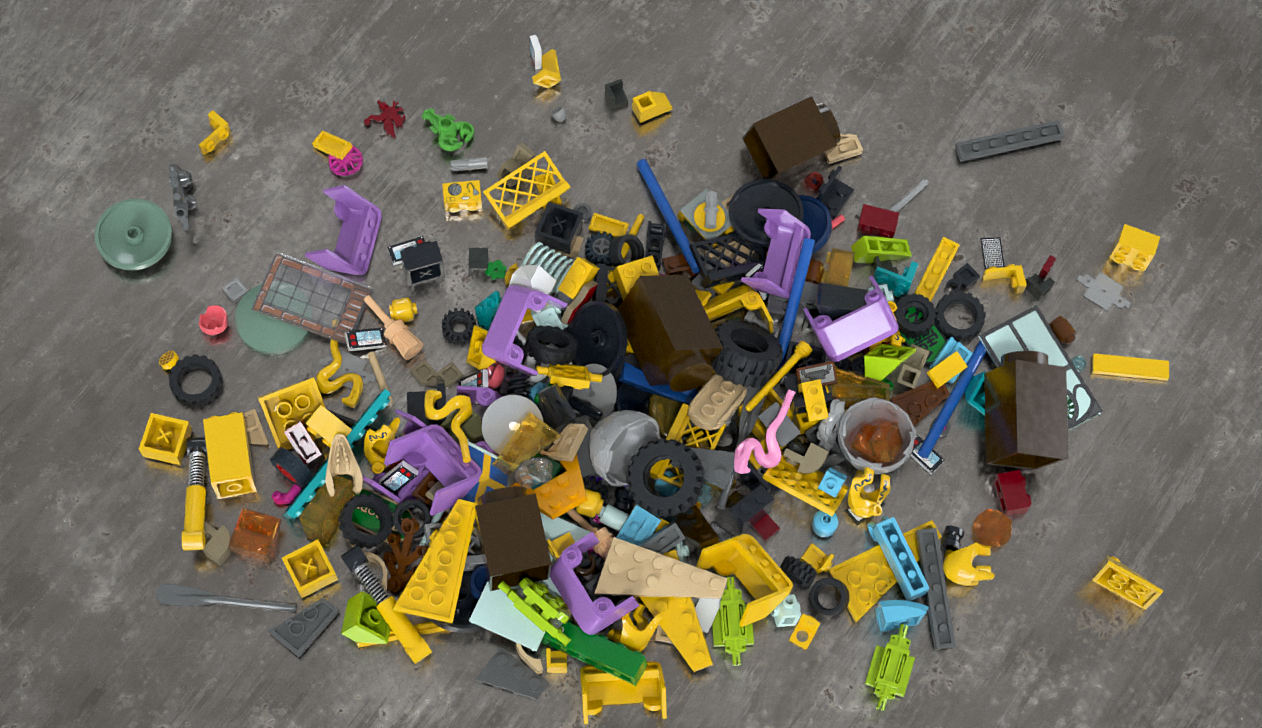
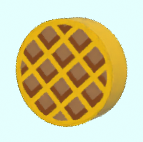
[159,350,179,370]

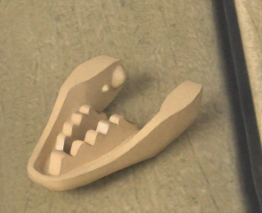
[326,434,363,497]

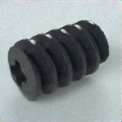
[506,374,532,401]

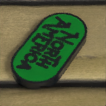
[895,300,947,366]

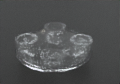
[514,458,553,489]

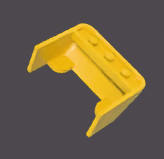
[703,285,773,333]
[696,534,793,627]
[580,661,667,724]

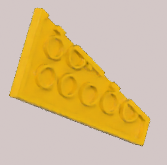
[392,499,478,623]
[639,550,714,672]

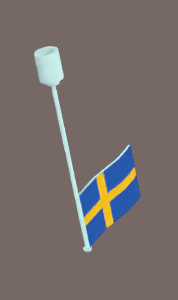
[462,439,629,532]

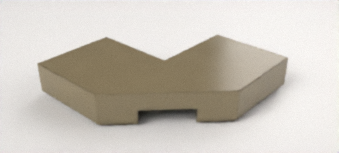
[410,359,464,389]

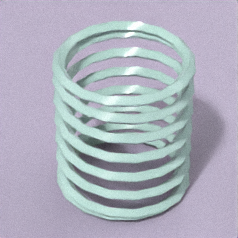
[521,242,574,297]

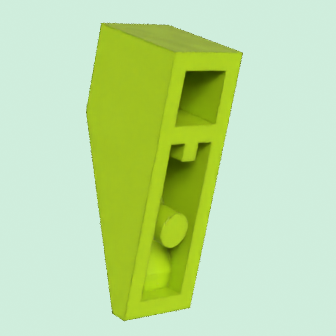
[851,236,912,264]

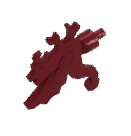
[364,100,406,138]

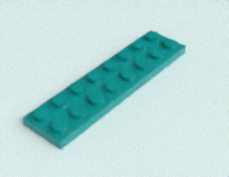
[282,389,391,520]

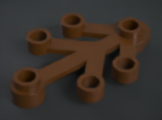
[383,518,429,594]

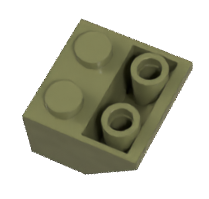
[440,409,486,447]

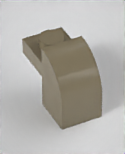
[497,142,536,187]
[896,344,930,389]
[783,443,829,475]
[202,521,233,566]

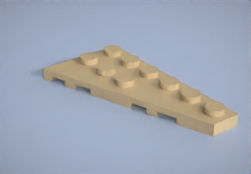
[594,537,727,599]

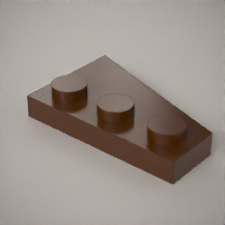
[889,381,950,426]

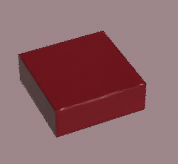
[1038,255,1056,279]
[752,514,780,542]

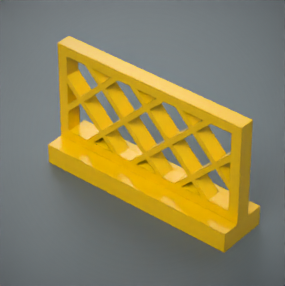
[483,151,571,230]
[650,403,726,488]
[763,450,849,516]

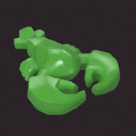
[422,108,474,151]

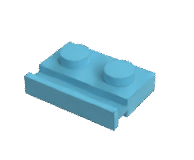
[930,337,973,384]
[616,505,662,546]

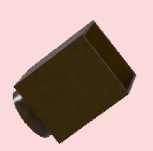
[742,96,841,181]
[475,486,552,591]

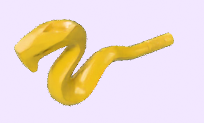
[316,320,363,408]
[424,390,472,463]

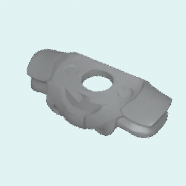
[817,399,845,452]

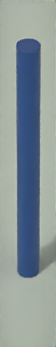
[636,159,700,273]
[776,238,815,373]
[918,340,987,459]

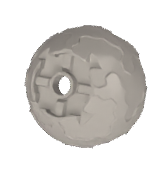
[838,397,916,474]
[589,410,660,486]

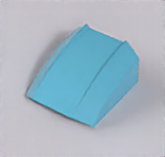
[875,600,929,633]

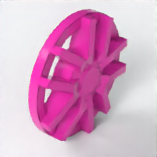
[328,145,363,176]

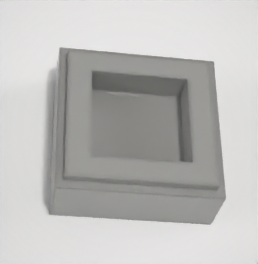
[222,278,248,304]

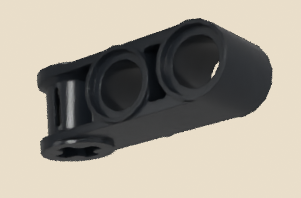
[645,221,667,272]

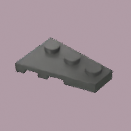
[671,447,735,490]
[268,597,340,657]
[476,647,549,700]

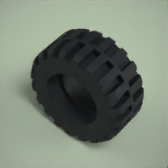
[711,320,783,388]
[626,438,705,517]

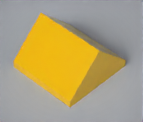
[466,325,496,370]

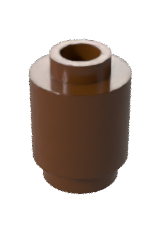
[805,260,824,284]
[1049,316,1077,344]

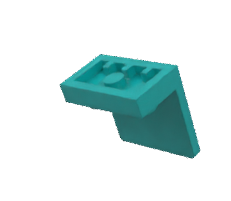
[871,261,919,297]

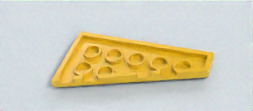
[828,520,942,623]

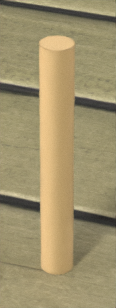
[367,352,394,406]

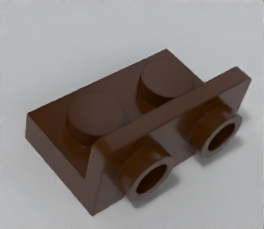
[662,251,705,278]

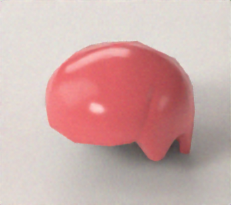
[199,305,228,336]
[485,362,505,390]

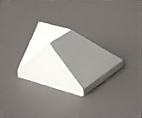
[508,265,556,314]

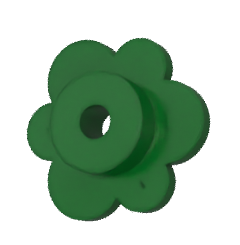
[485,260,507,280]

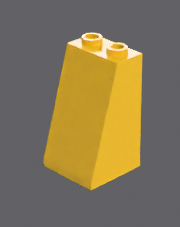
[203,412,257,499]

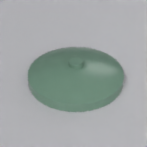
[94,199,172,270]
[235,282,313,355]

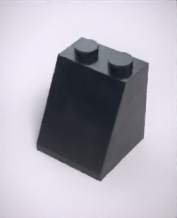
[817,283,868,321]
[715,483,774,535]

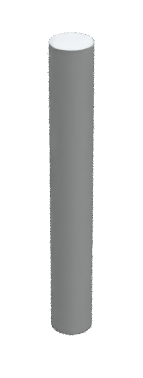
[889,178,929,212]

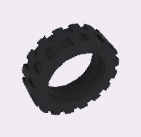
[935,291,986,342]
[525,325,578,366]
[169,354,223,407]
[338,494,394,549]

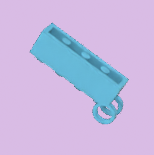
[867,516,930,601]

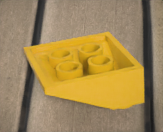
[257,377,326,450]
[1092,555,1163,610]

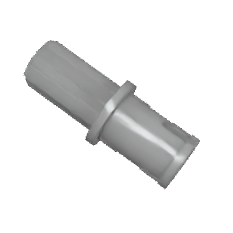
[450,157,488,172]
[704,191,719,229]

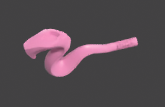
[734,389,795,474]

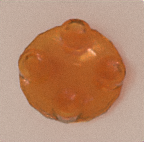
[973,509,1012,548]

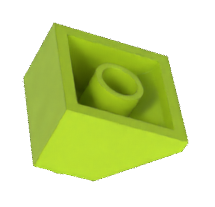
[864,344,916,381]
[341,591,391,644]

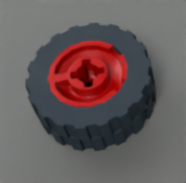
[270,447,313,488]

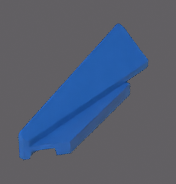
[618,362,698,406]

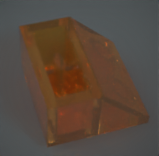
[850,421,904,463]
[229,508,281,563]

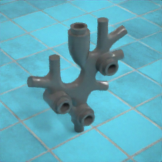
[169,164,197,230]

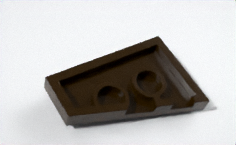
[663,505,720,550]

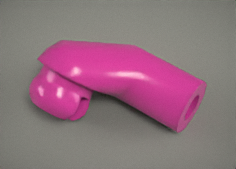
[272,484,302,505]

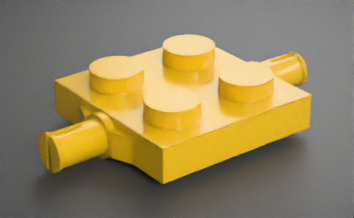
[536,364,602,390]

